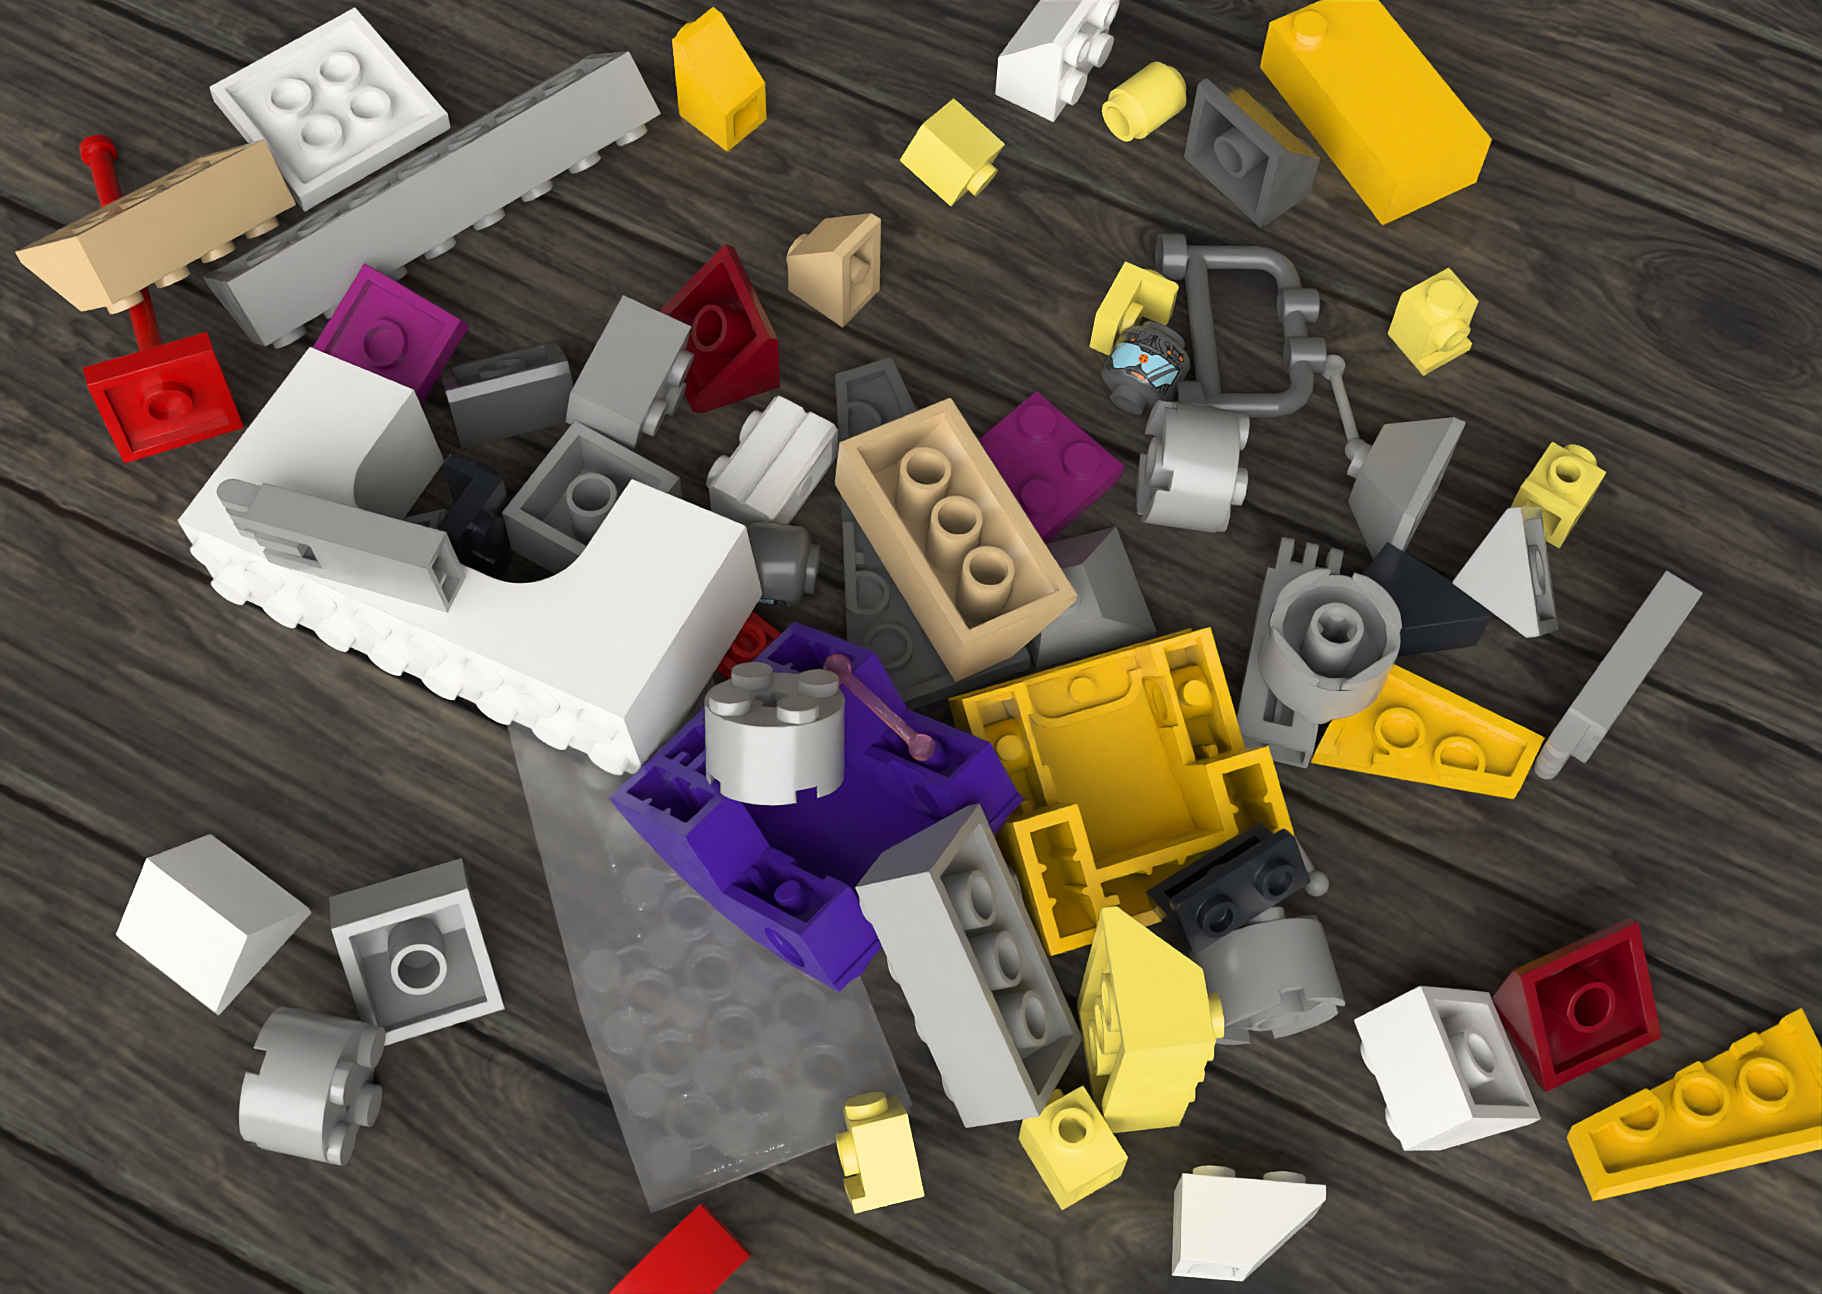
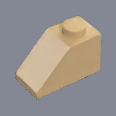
[786,213,881,327]

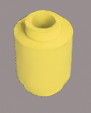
[1102,62,1186,141]

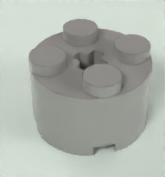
[1136,400,1250,533]
[1258,569,1402,724]
[705,662,845,805]
[1188,907,1346,1045]
[239,1006,386,1166]

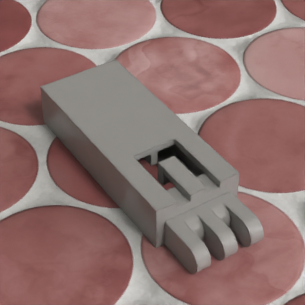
[216,479,466,613]
[1235,536,1344,769]
[1533,571,1703,779]

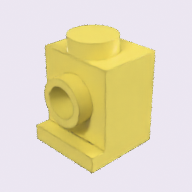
[1388,268,1479,376]
[1511,442,1606,549]
[835,1092,924,1213]

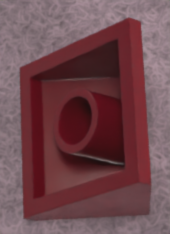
[659,244,780,414]
[1492,917,1662,1092]

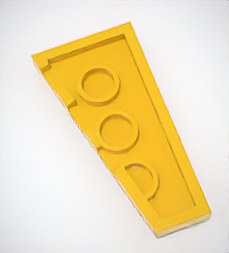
[1567,1008,1822,1201]

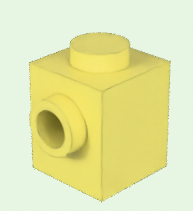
[900,98,1005,206]
[1018,1085,1128,1210]

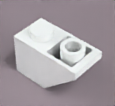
[1172,1166,1326,1281]

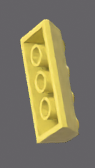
[1077,906,1224,1133]

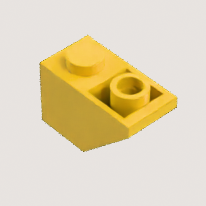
[672,7,767,152]

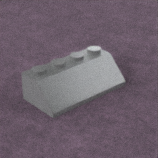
[855,803,1083,1128]

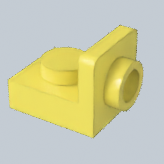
[1089,261,1179,355]

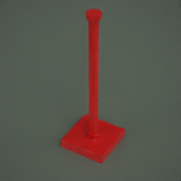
[79,134,244,464]

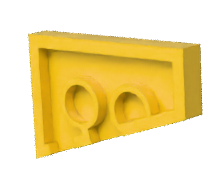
[1310,664,1545,799]

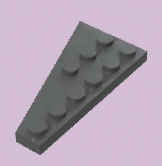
[835,356,1031,710]

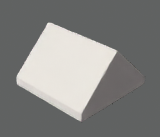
[116,834,311,1016]

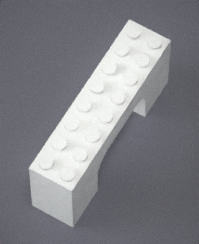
[178,347,762,775]

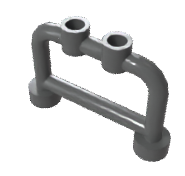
[1155,233,1327,417]

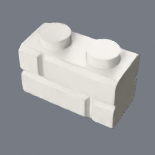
[706,396,838,529]

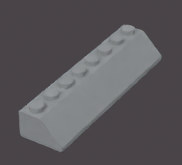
[203,51,661,349]

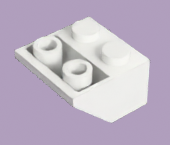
[995,0,1119,122]

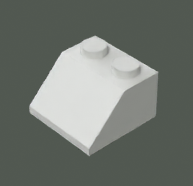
[1354,986,1541,1151]

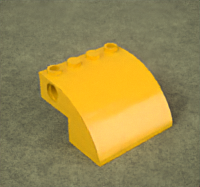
[948,627,1295,956]

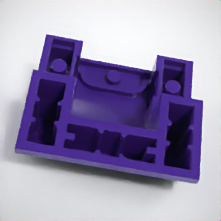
[609,621,1023,992]

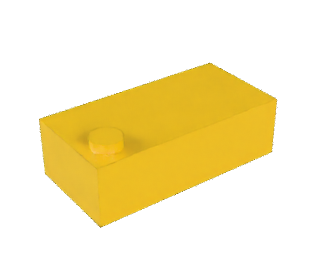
[1260,0,1492,226]

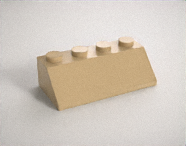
[15,139,296,315]
[835,398,1078,682]

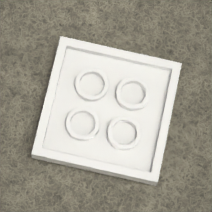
[209,8,451,211]

